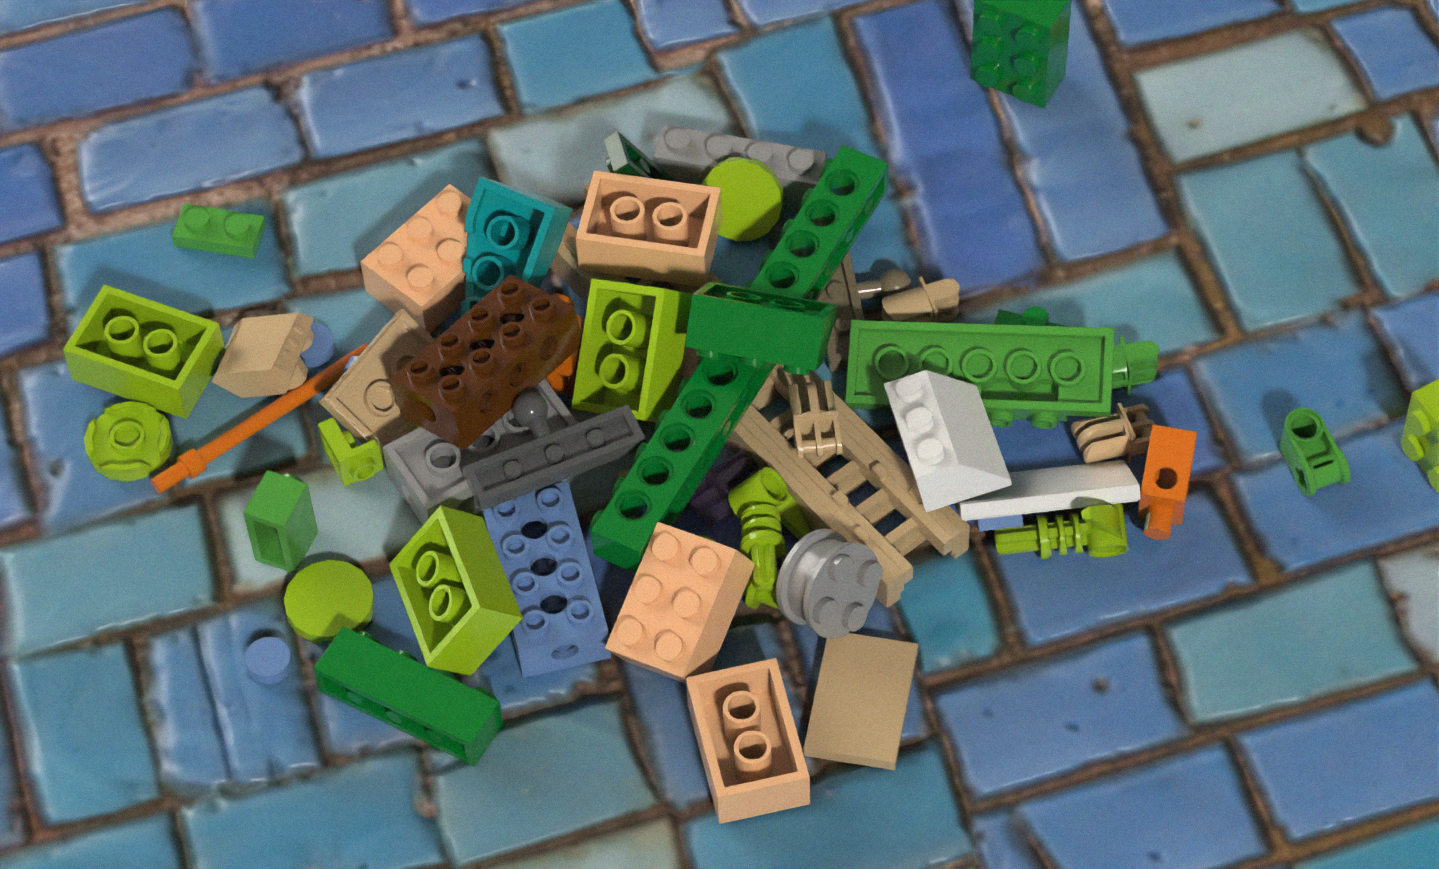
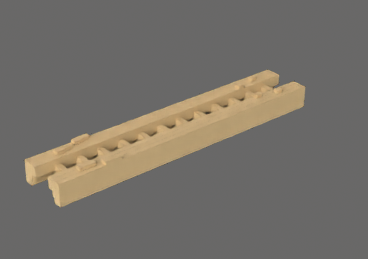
[550,170,970,608]

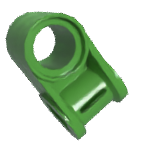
[1279,408,1351,497]

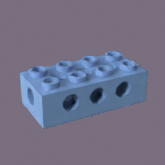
[482,481,611,678]

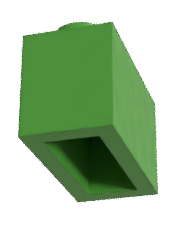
[243,470,318,574]

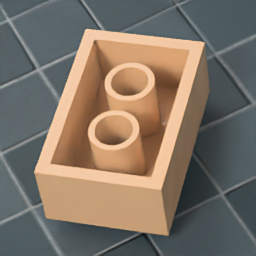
[576,171,722,287]
[360,184,471,334]
[605,522,755,684]
[686,658,810,824]

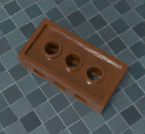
[390,274,582,450]

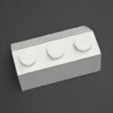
[884,370,1012,512]

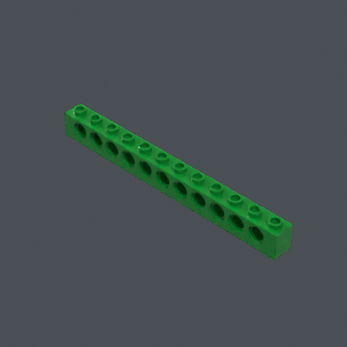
[589,145,889,574]

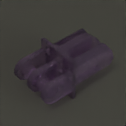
[688,448,761,527]

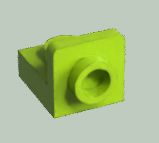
[318,417,384,487]

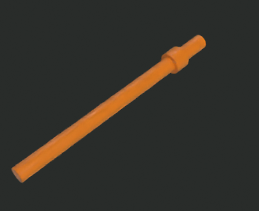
[150,343,368,494]

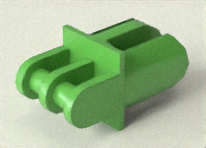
[1112,335,1159,395]

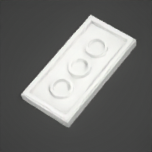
[954,460,1141,521]

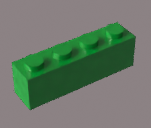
[313,626,503,767]

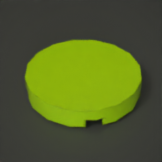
[702,157,784,241]
[84,401,173,482]
[284,560,375,644]

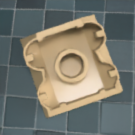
[212,313,314,398]

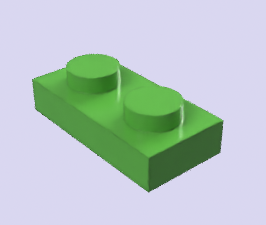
[172,203,266,259]

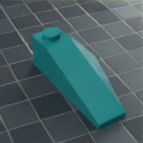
[461,177,573,317]

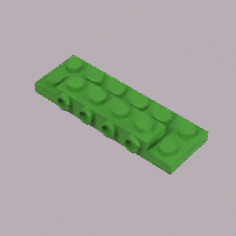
[845,320,1115,429]

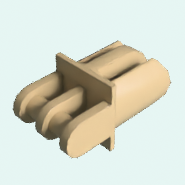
[881,277,960,323]
[788,380,843,459]
[1070,402,1156,464]

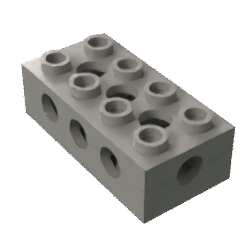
[383,379,578,525]

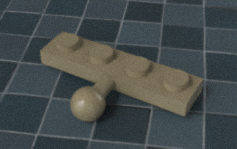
[817,251,912,372]

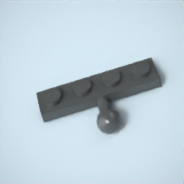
[463,392,646,511]

